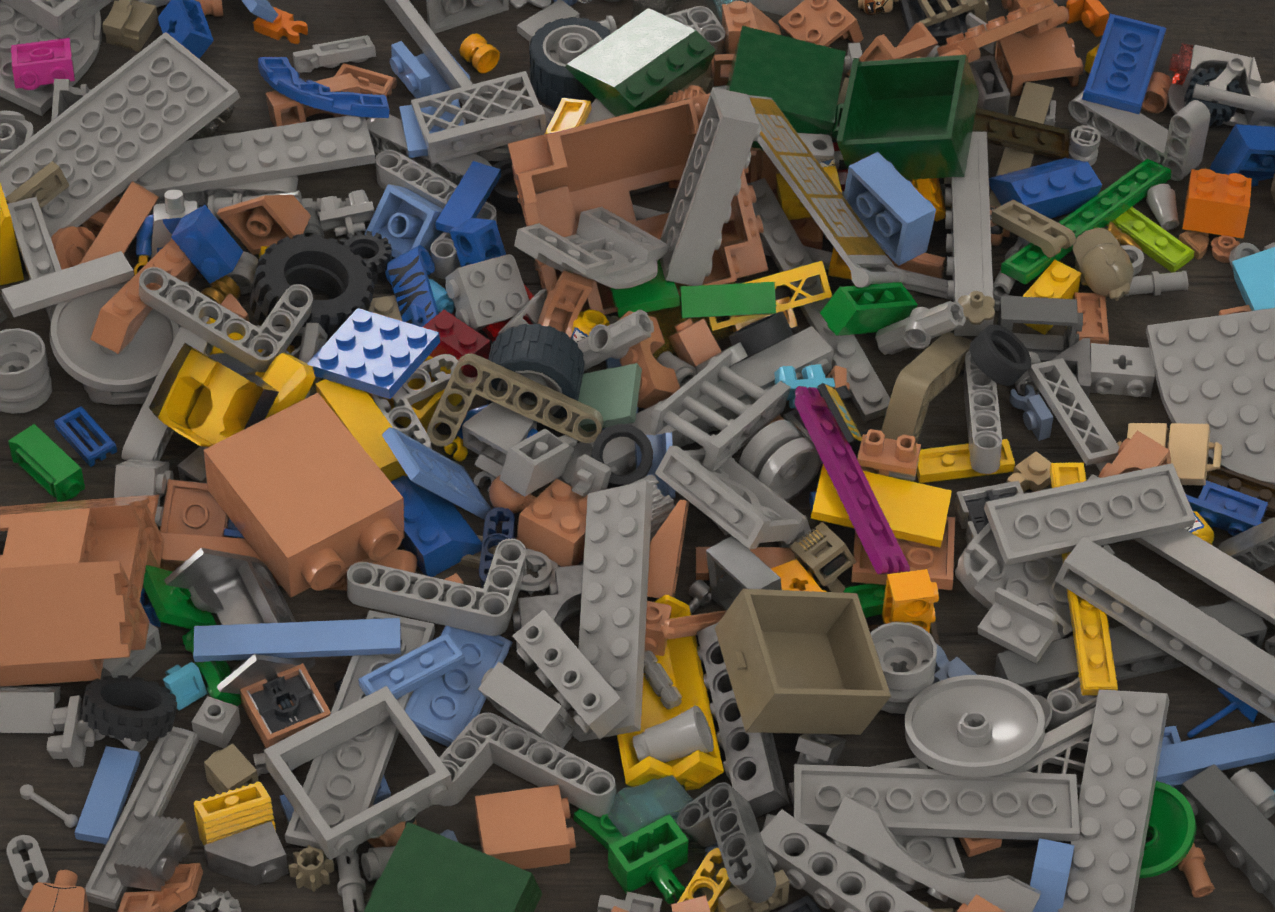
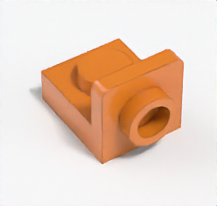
[1066,0,1109,37]

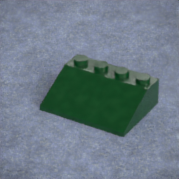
[565,8,716,117]

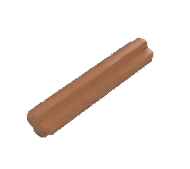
[660,610,727,639]

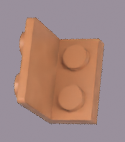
[779,0,864,47]

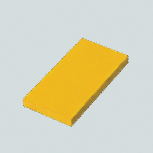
[811,464,952,548]

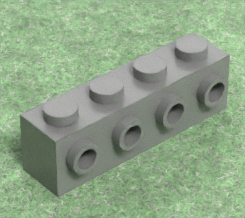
[513,609,632,739]

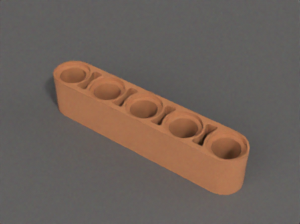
[80,181,159,264]

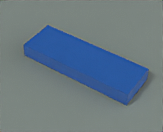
[435,161,501,234]

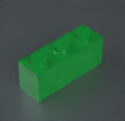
[820,282,918,336]

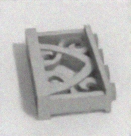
[655,446,806,549]

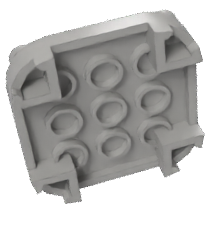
[955,491,1115,641]

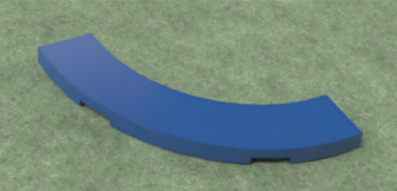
[258,57,389,118]

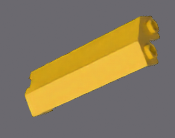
[617,595,724,795]

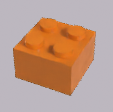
[1183,169,1252,238]

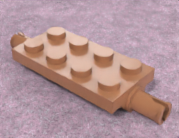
[937,2,1069,63]

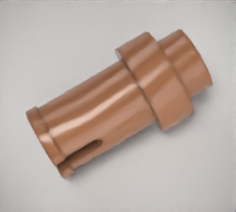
[1178,843,1215,898]

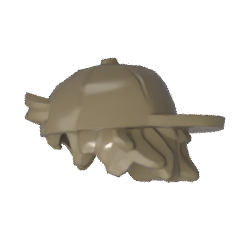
[1073,228,1134,301]

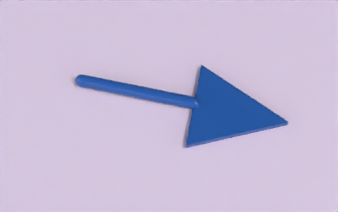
[1187,687,1259,738]

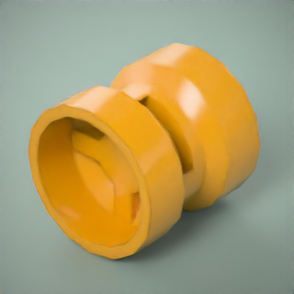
[459,33,500,73]

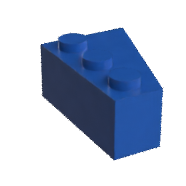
[1209,124,1275,187]

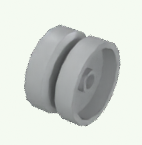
[739,420,822,502]

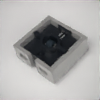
[954,481,1024,544]

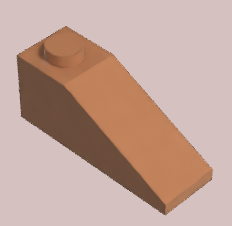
[647,500,689,598]

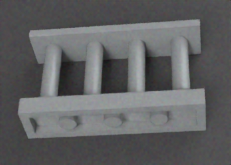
[650,349,791,472]

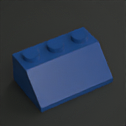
[989,158,1102,218]
[391,475,482,577]

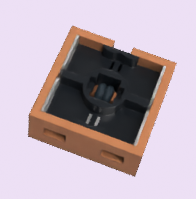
[240,663,331,748]

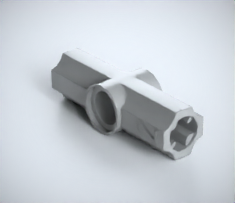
[875,301,966,355]
[576,310,654,371]

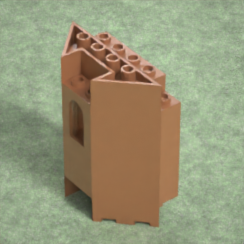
[508,89,768,315]
[0,494,164,687]

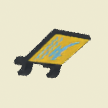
[818,383,868,454]

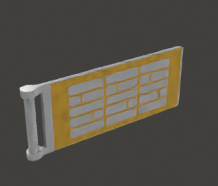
[749,95,908,287]

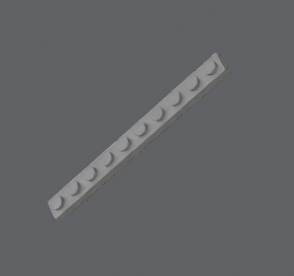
[748,178,890,422]

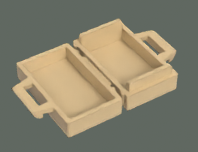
[1117,423,1222,485]

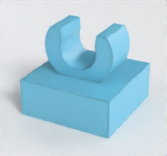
[163,662,208,710]

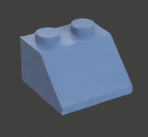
[364,184,444,258]

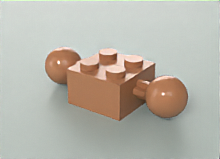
[489,475,588,567]

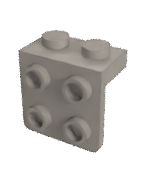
[445,254,529,332]

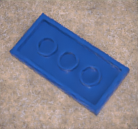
[1082,14,1167,114]

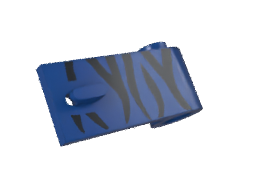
[385,245,439,327]

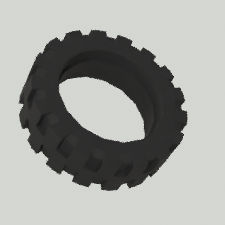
[81,675,177,742]

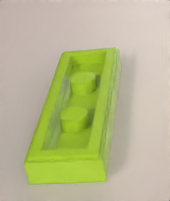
[1106,207,1195,273]

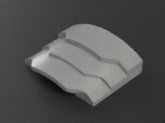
[514,207,669,289]

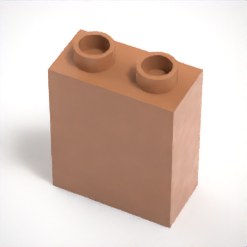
[204,393,405,598]

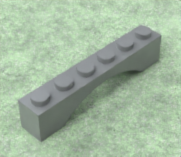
[826,794,1041,912]

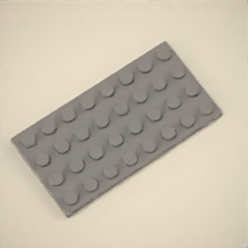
[0,32,240,237]

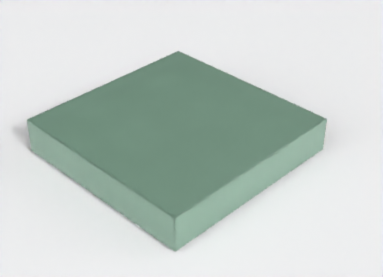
[578,363,642,431]

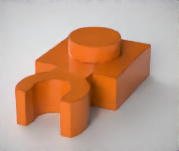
[253,7,308,44]

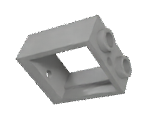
[478,662,577,749]

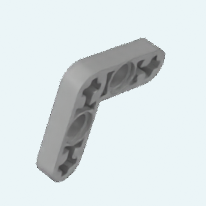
[373,354,458,449]

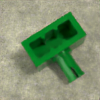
[608,814,688,904]

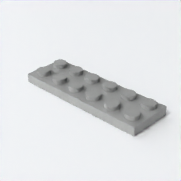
[984,463,1196,566]

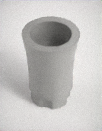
[633,705,714,763]

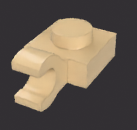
[1007,451,1051,492]

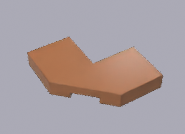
[118,863,203,912]

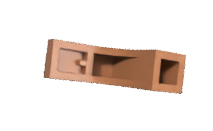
[537,270,593,338]

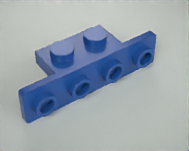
[1186,480,1268,536]

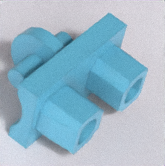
[774,364,836,413]

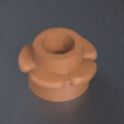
[1211,235,1240,263]

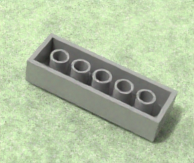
[660,87,761,286]

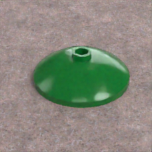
[1139,781,1196,878]

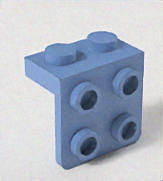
[390,41,470,99]

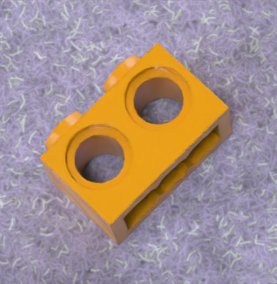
[882,569,939,633]

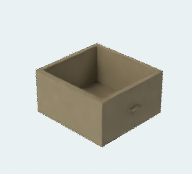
[715,589,891,735]

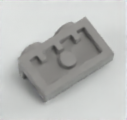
[977,587,1058,664]

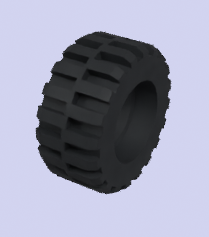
[249,234,374,350]

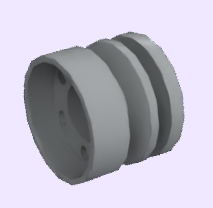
[0,328,52,414]
[870,622,937,714]

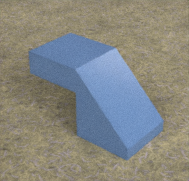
[1030,838,1075,912]

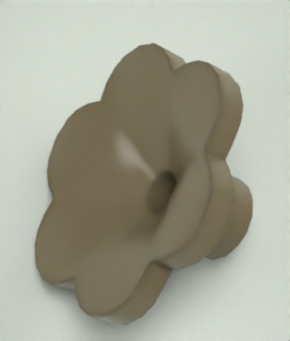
[958,291,995,325]

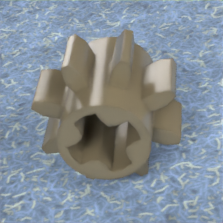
[289,845,334,892]

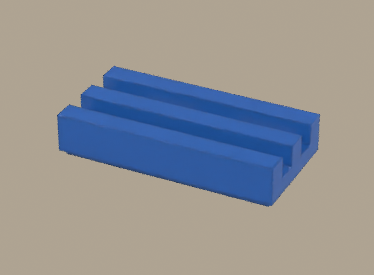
[54,406,117,467]

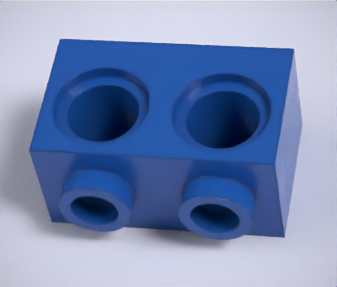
[450,218,506,267]

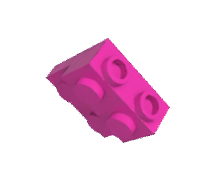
[11,38,75,90]

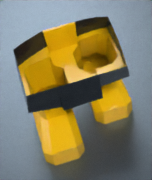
[149,343,315,448]

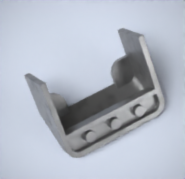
[164,548,315,694]

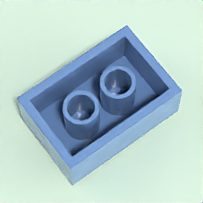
[843,152,936,266]

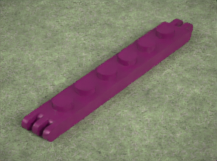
[795,386,910,575]

